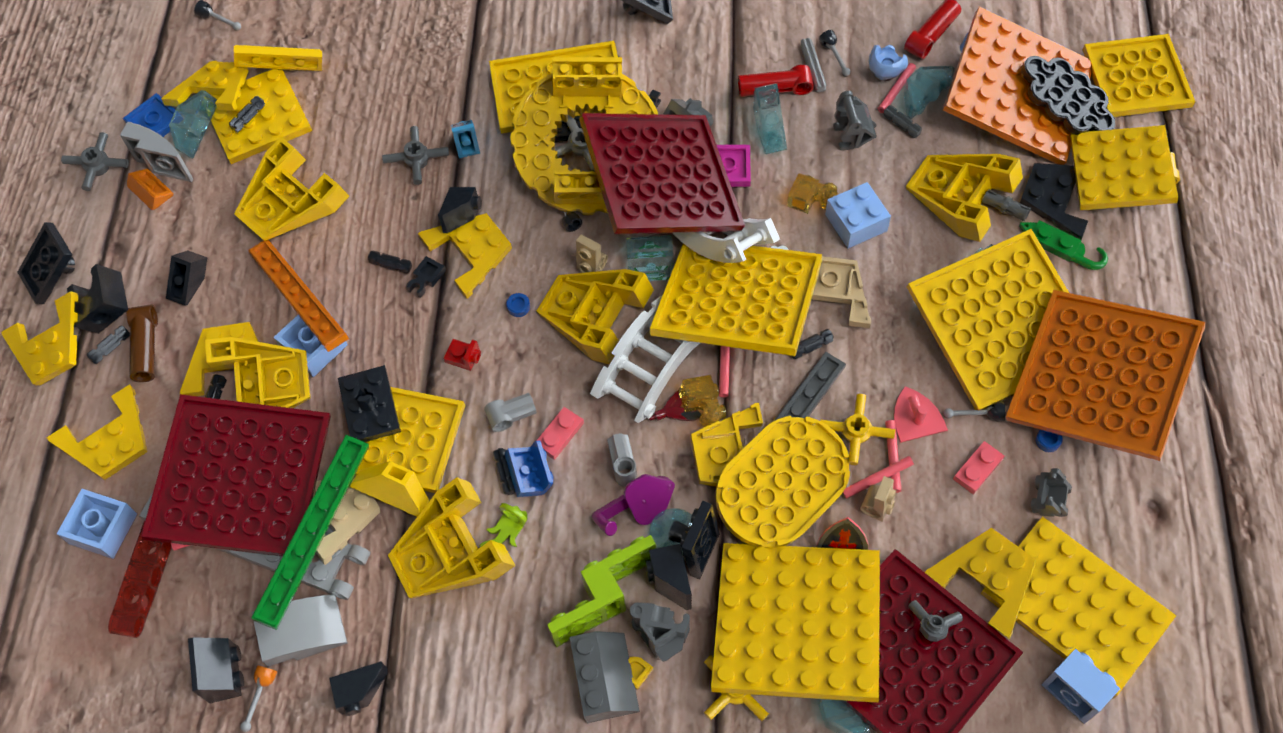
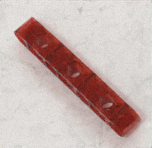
[108,520,172,638]

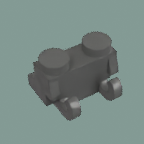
[1031,468,1072,517]

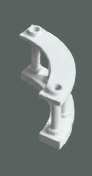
[673,218,780,263]
[590,295,700,423]

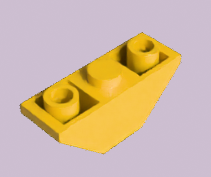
[350,461,429,517]

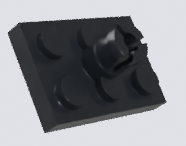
[622,0,673,24]
[17,222,75,304]
[338,365,401,442]
[668,501,720,579]

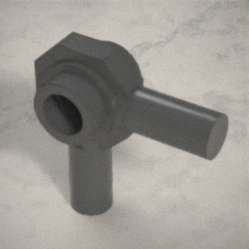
[908,600,963,642]

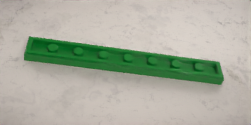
[251,435,369,630]

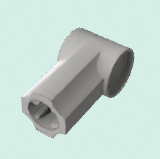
[484,393,537,432]
[607,433,637,487]

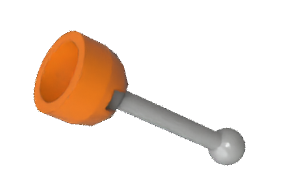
[240,665,277,732]

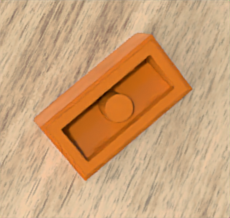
[127,168,174,210]

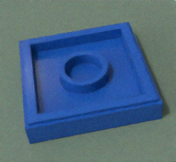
[123,93,185,137]

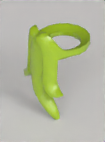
[479,503,527,547]

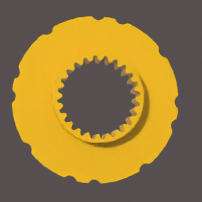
[510,57,658,215]

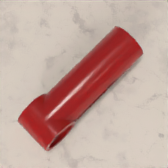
[904,0,961,60]
[738,64,814,97]

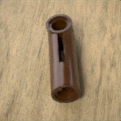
[126,304,158,382]

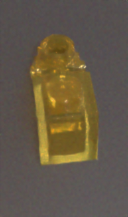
[787,173,838,214]
[678,375,726,427]

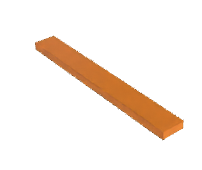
[248,240,349,352]

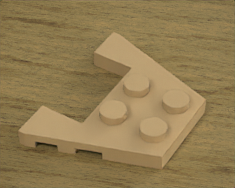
[812,256,871,328]
[313,475,380,565]

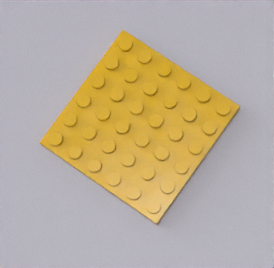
[906,229,1069,411]
[650,243,822,356]
[711,543,880,703]

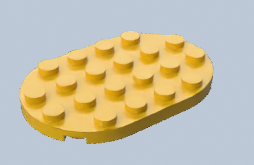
[715,416,850,548]

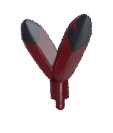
[649,387,702,421]

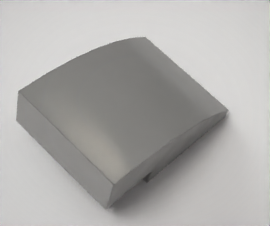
[120,122,193,182]
[252,594,348,667]

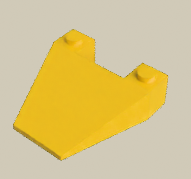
[234,136,349,241]
[906,154,1023,242]
[536,269,654,365]
[205,337,311,408]
[388,477,516,599]

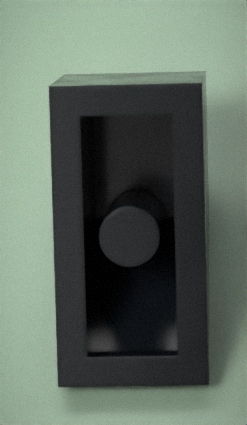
[438,187,482,233]
[165,250,208,306]
[329,661,388,716]

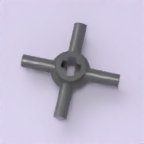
[382,126,449,185]
[61,132,129,191]

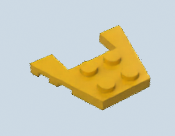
[161,61,249,111]
[418,213,512,299]
[1,291,78,386]
[180,322,259,396]
[46,384,148,480]
[690,403,763,487]
[925,528,1036,639]

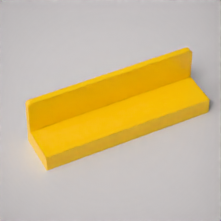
[234,45,322,71]

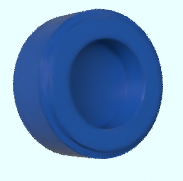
[506,293,530,317]
[1035,430,1063,452]

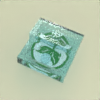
[626,235,674,281]

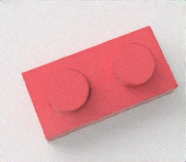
[536,407,584,460]
[953,441,1005,495]

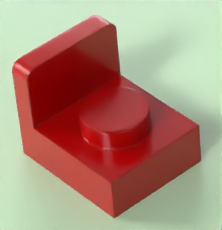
[443,339,481,371]

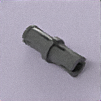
[982,189,1031,221]

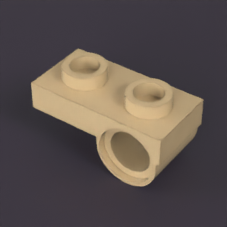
[576,234,608,273]
[860,476,896,522]

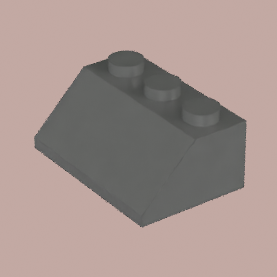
[570,631,640,723]

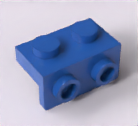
[504,440,553,497]

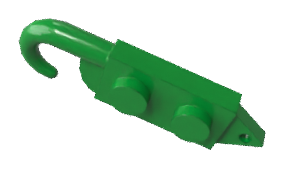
[1019,220,1108,270]

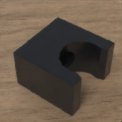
[67,264,128,334]

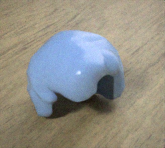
[868,45,908,80]

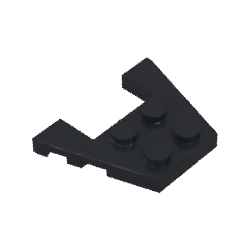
[1020,163,1088,240]

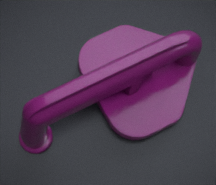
[591,474,675,536]

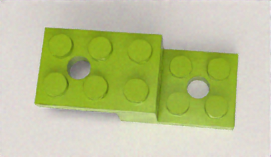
[547,535,656,648]

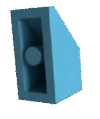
[451,120,480,158]

